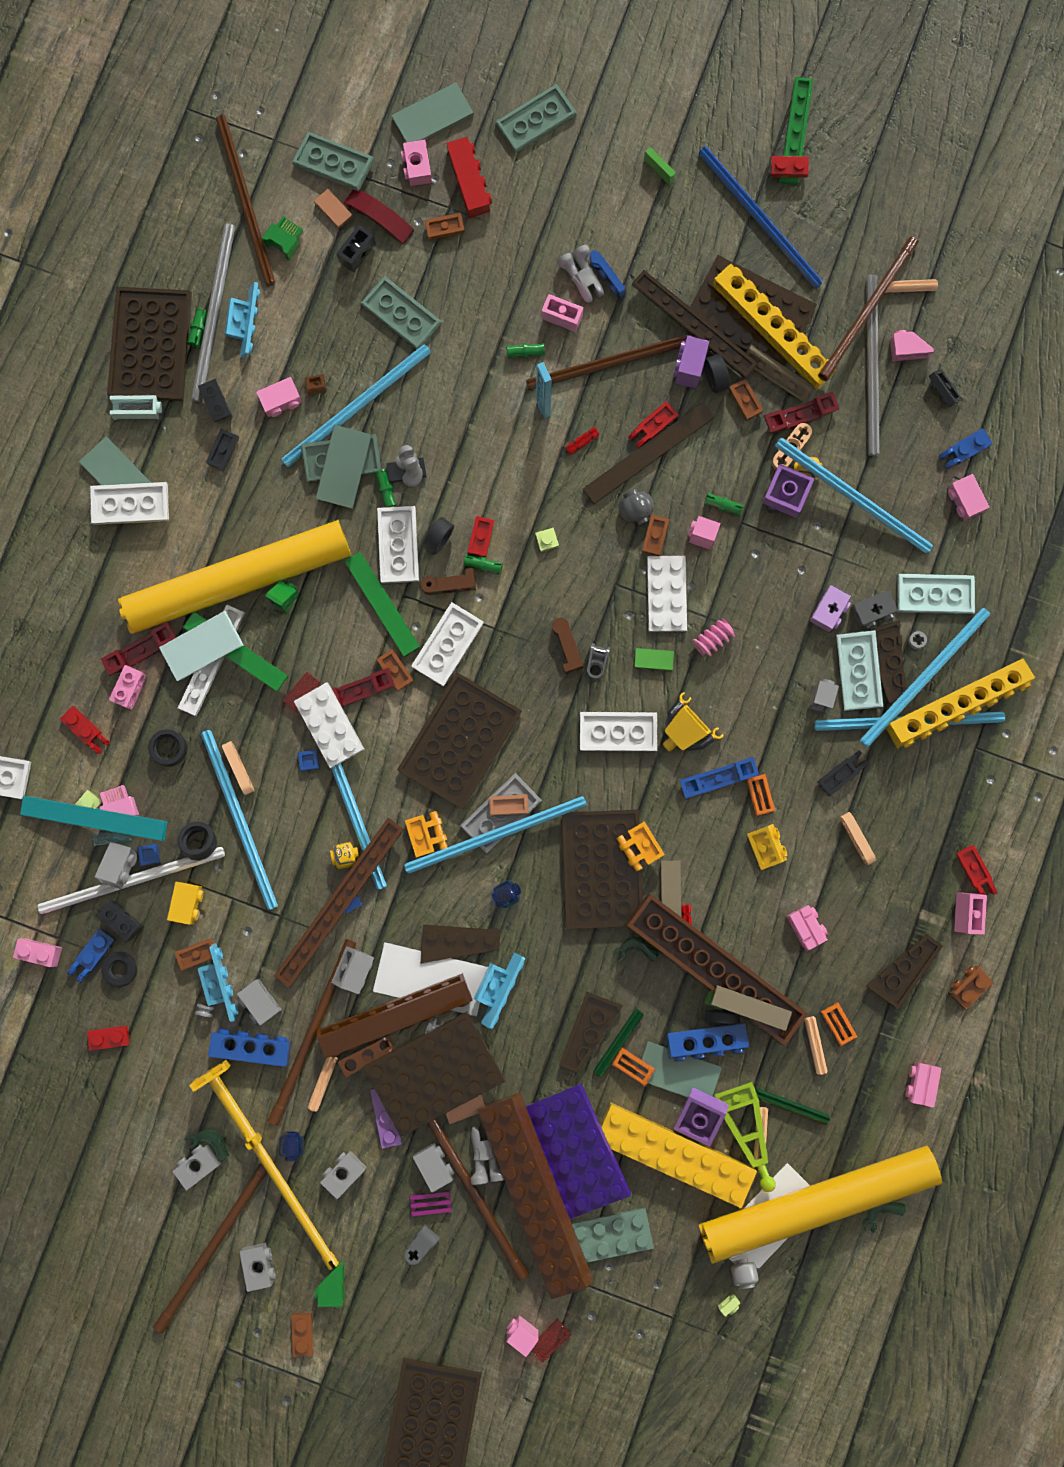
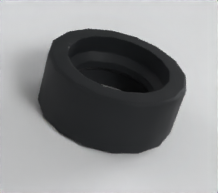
[704,354,730,393]
[422,517,454,555]
[148,729,188,767]
[177,822,217,861]

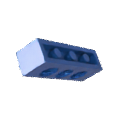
[665,1024,749,1062]
[208,1029,292,1067]

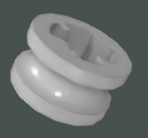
[909,631,927,650]
[195,1004,215,1017]

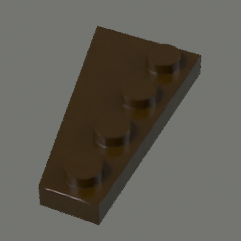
[864,620,907,704]
[420,925,501,964]
[866,934,943,1010]
[559,991,623,1073]

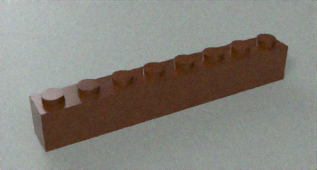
[317,973,473,1058]

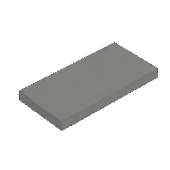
[460,773,542,854]

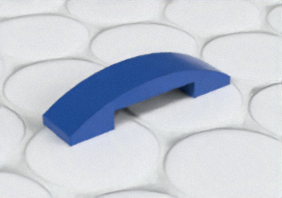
[679,757,759,799]

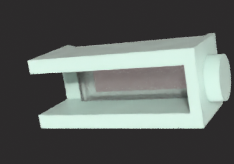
[110,395,162,420]

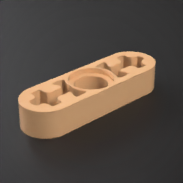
[772,423,812,470]
[222,741,254,795]
[840,812,876,866]

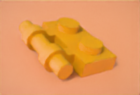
[405,811,448,858]
[616,821,665,872]

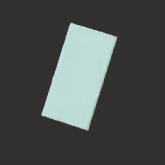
[897,574,975,614]
[159,611,244,681]
[837,631,883,711]

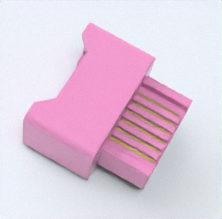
[99,785,139,816]

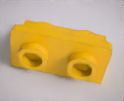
[747,824,787,870]

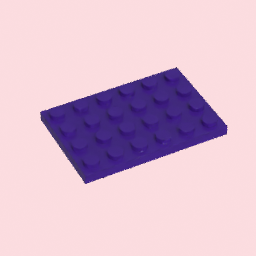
[526,1083,631,1219]

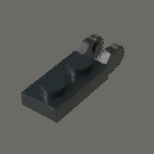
[817,750,869,797]

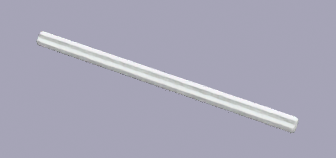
[38,847,225,914]

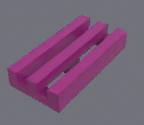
[410,1191,452,1216]

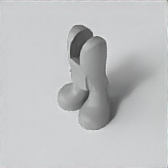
[556,245,604,304]
[396,445,423,487]
[470,1127,505,1185]

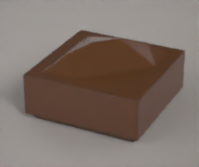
[305,374,327,395]

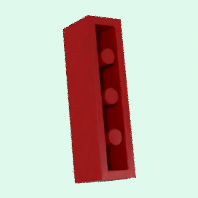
[446,137,492,218]

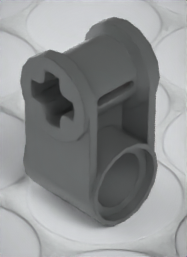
[586,643,611,682]
[404,1225,440,1265]

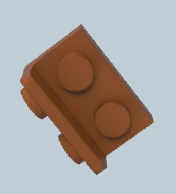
[948,965,994,1010]

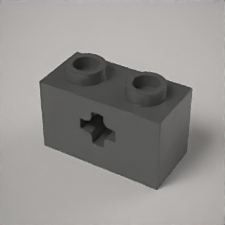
[850,590,898,629]

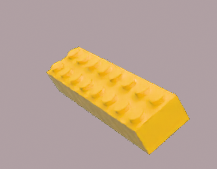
[600,1102,757,1208]

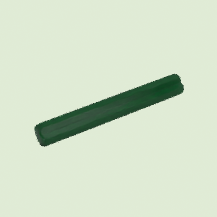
[593,1009,644,1078]
[756,1088,830,1125]

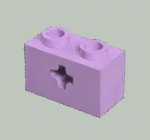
[810,585,851,632]

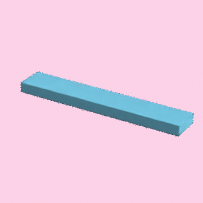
[536,362,552,419]

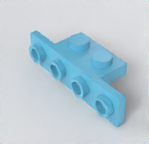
[224,282,260,359]
[198,943,238,1022]
[473,953,525,1029]

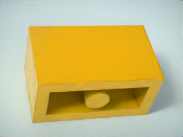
[167,882,204,925]

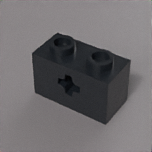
[336,224,376,273]
[198,379,232,422]
[97,901,144,941]

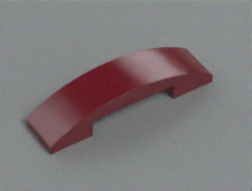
[344,190,414,244]
[764,392,840,433]
[101,622,176,676]
[332,668,395,707]

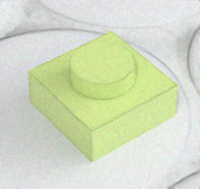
[535,528,559,552]
[75,790,103,809]
[718,1292,740,1317]

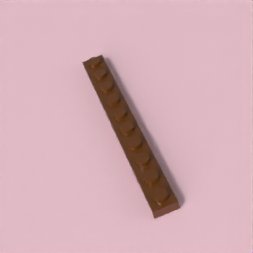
[274,817,404,987]

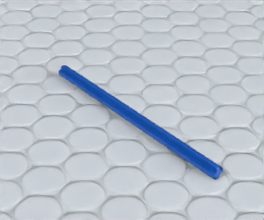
[699,146,823,289]

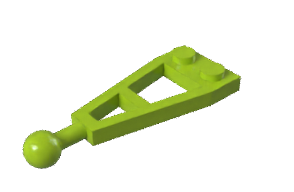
[715,1082,776,1192]

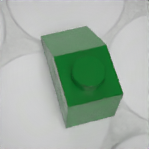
[265,581,299,613]
[314,1261,345,1307]

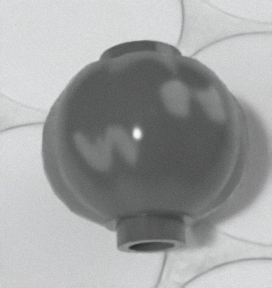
[619,489,654,526]

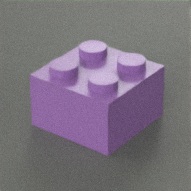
[673,336,709,389]
[762,464,815,518]
[674,1087,729,1147]

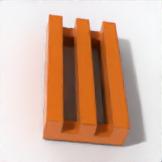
[746,774,775,816]
[820,1002,857,1047]
[612,1048,656,1086]

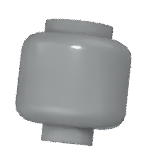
[731,1258,759,1289]

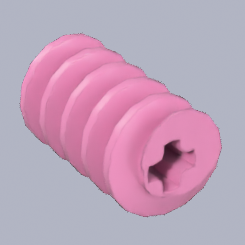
[692,618,736,657]

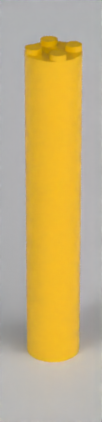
[118,520,352,634]
[698,1145,942,1264]

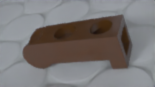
[421,568,476,595]
[552,618,583,674]
[338,1036,395,1077]

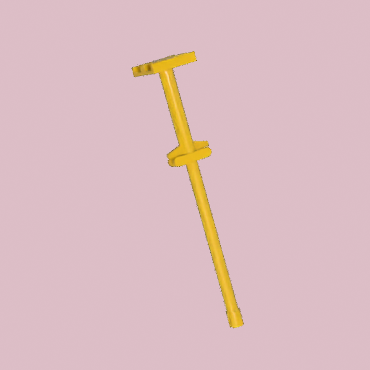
[189,1059,339,1270]

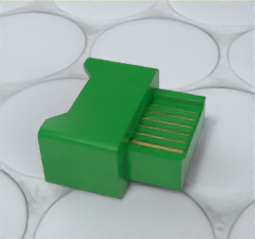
[262,216,303,260]

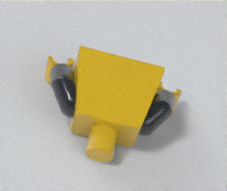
[663,693,723,751]

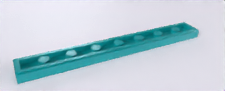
[20,796,168,841]

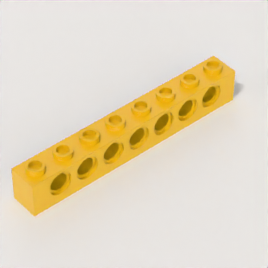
[712,264,836,391]
[886,659,1035,749]

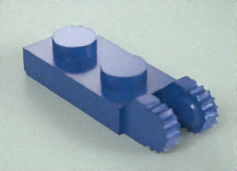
[589,250,626,299]
[939,428,993,469]
[67,928,115,983]

